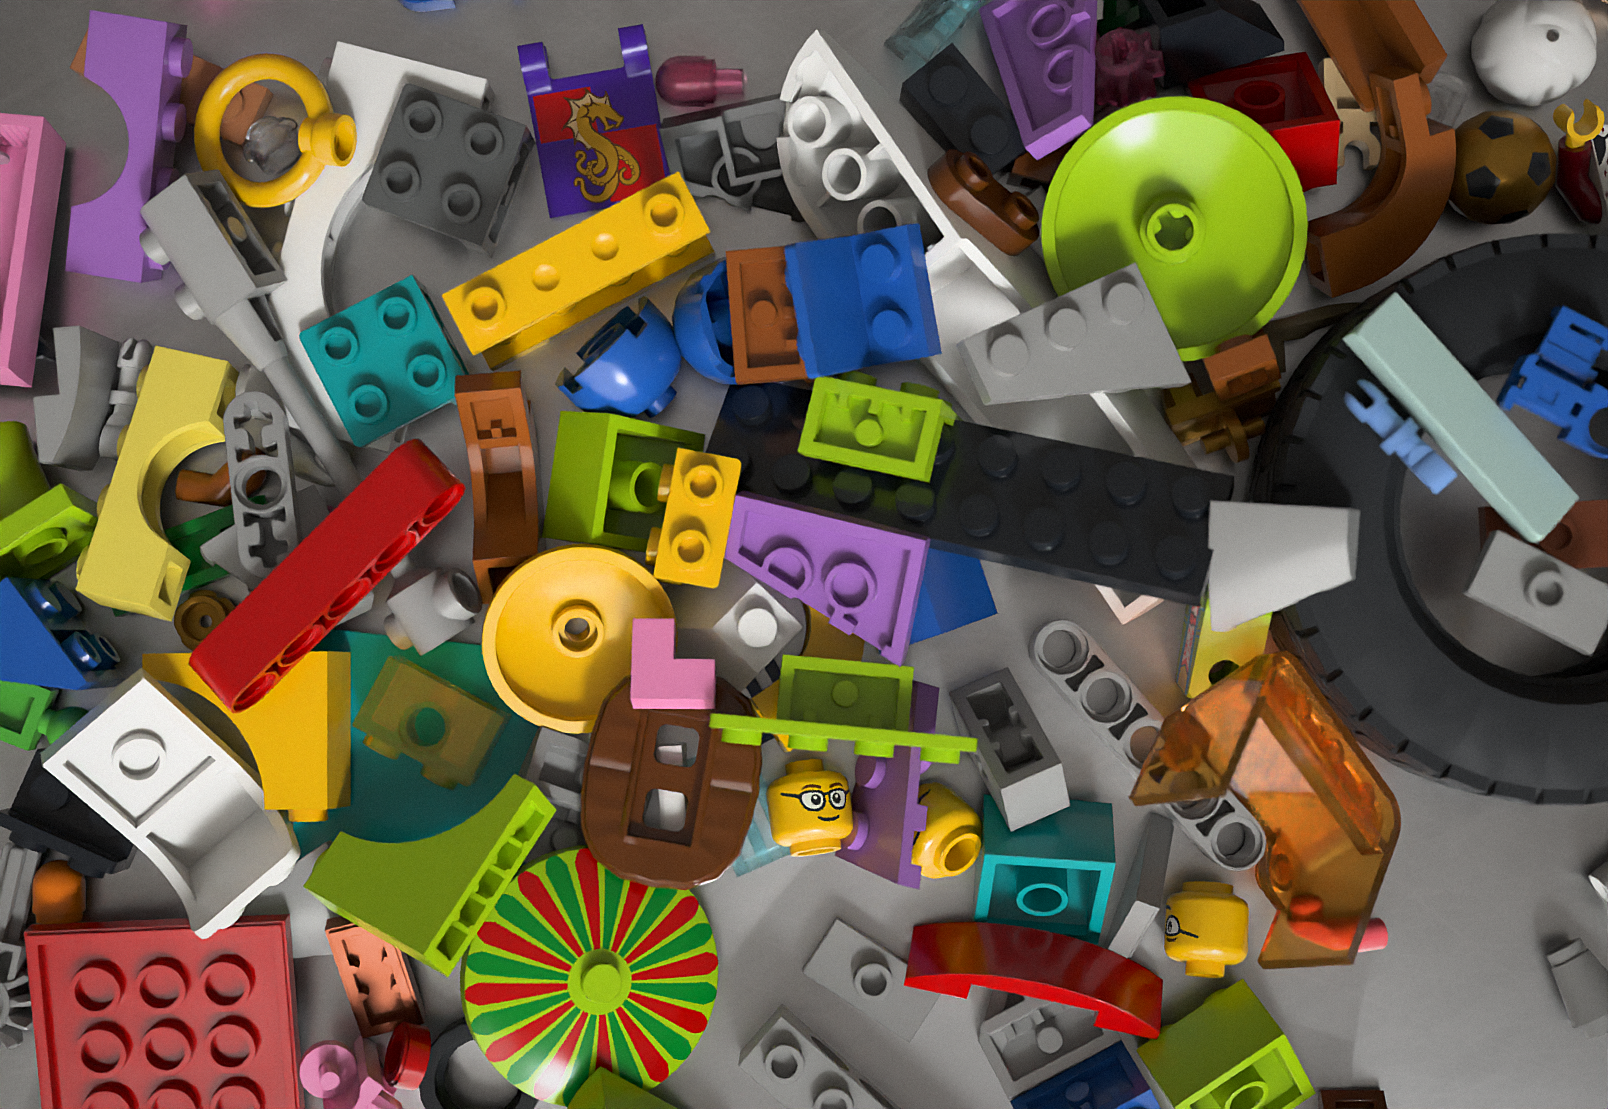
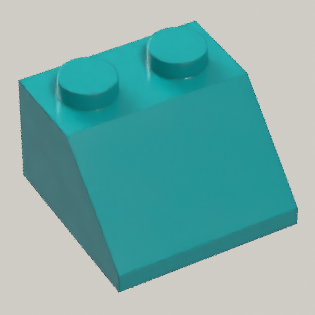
[972,794,1116,944]

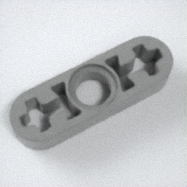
[223,391,302,580]

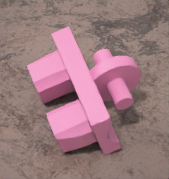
[299,1034,403,1109]

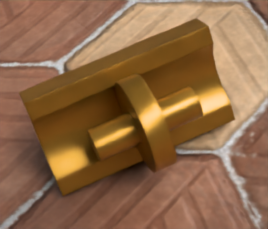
[1161,373,1281,464]

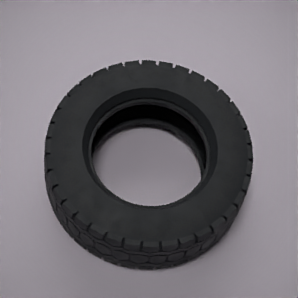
[1247,233,1608,806]

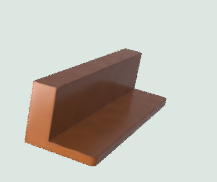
[1296,0,1448,113]

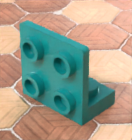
[299,275,470,448]

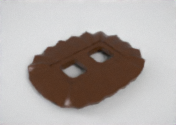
[580,675,762,890]

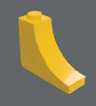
[142,651,351,822]

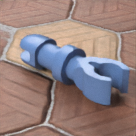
[1344,380,1458,494]

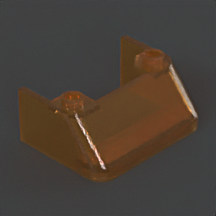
[1129,651,1401,969]

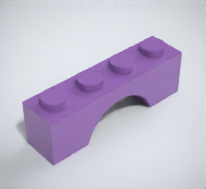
[65,10,193,283]

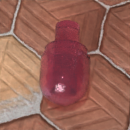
[655,55,744,107]

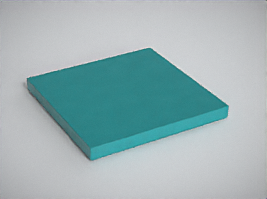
[293,629,562,868]

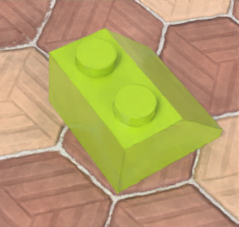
[542,411,705,553]
[1136,978,1316,1109]

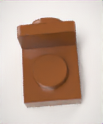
[1203,328,1282,402]

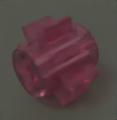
[1094,27,1166,108]

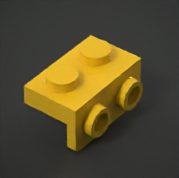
[645,448,741,589]

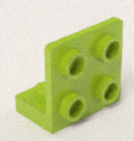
[798,370,964,482]

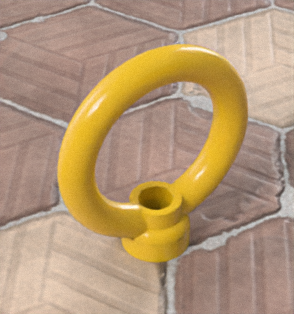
[194,53,357,208]

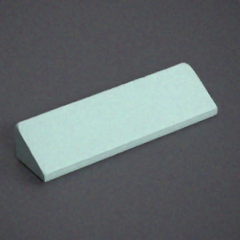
[1342,292,1579,543]

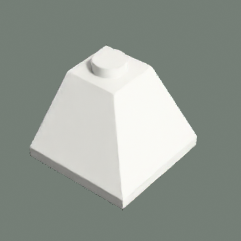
[664,558,804,692]

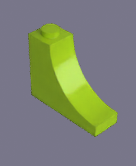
[303,774,556,977]

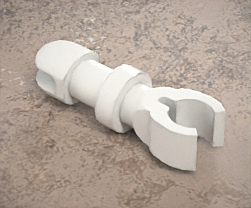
[99,338,154,461]

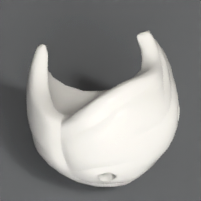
[1471,0,1597,106]

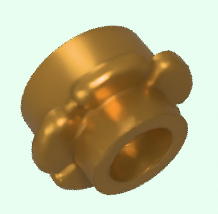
[174,590,235,651]

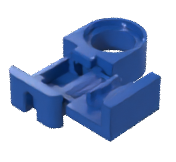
[1496,306,1608,459]

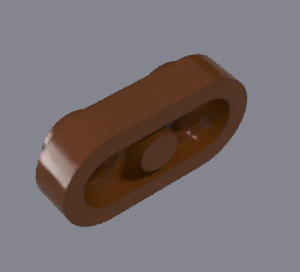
[927,149,1039,257]

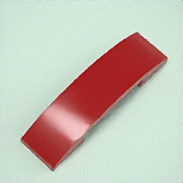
[903,922,1163,1040]

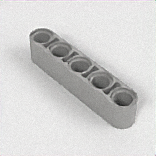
[1028,620,1266,871]

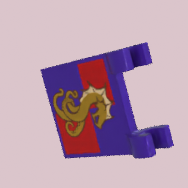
[517,24,670,219]

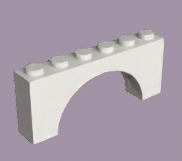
[235,41,495,454]

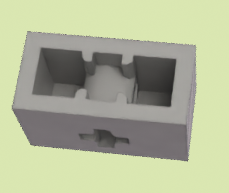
[949,667,1070,832]

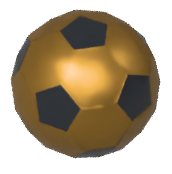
[1448,110,1557,225]

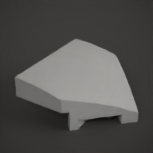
[978,989,1122,1100]

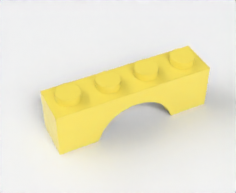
[75,346,239,622]

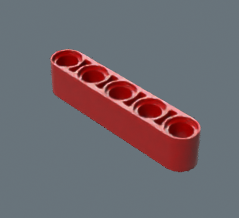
[188,438,465,714]

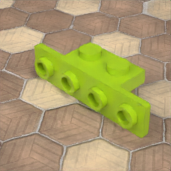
[709,654,978,764]

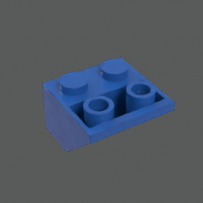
[0,577,125,690]

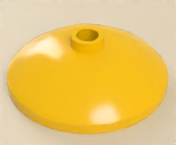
[481,544,678,734]

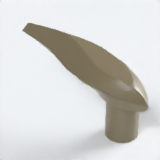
[1262,302,1361,373]

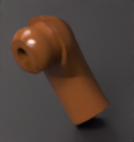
[175,447,267,507]

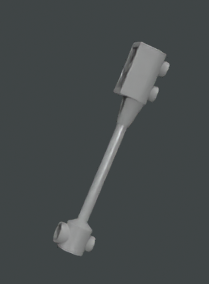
[139,169,482,656]

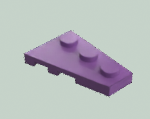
[978,0,1097,160]
[724,491,930,667]
[835,680,939,890]

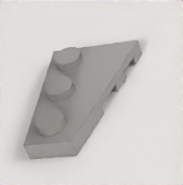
[956,262,1191,405]

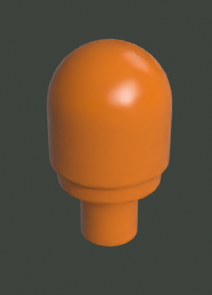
[32,859,86,924]

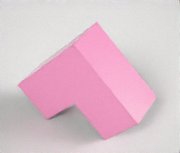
[630,618,716,709]

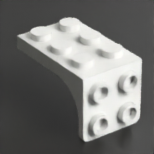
[40,667,301,939]

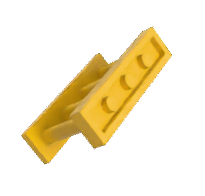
[441,171,716,372]

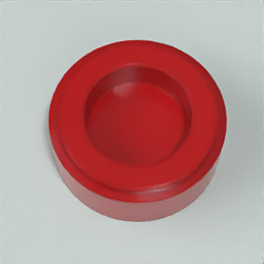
[384,1022,431,1091]

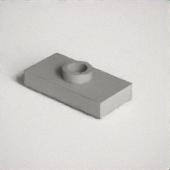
[1461,530,1608,655]
[802,917,941,1043]

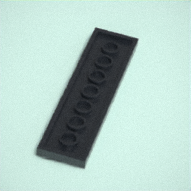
[705,382,1235,608]

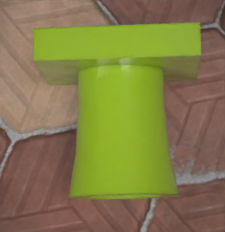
[0,421,98,581]

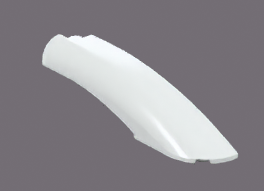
[776,29,1198,625]

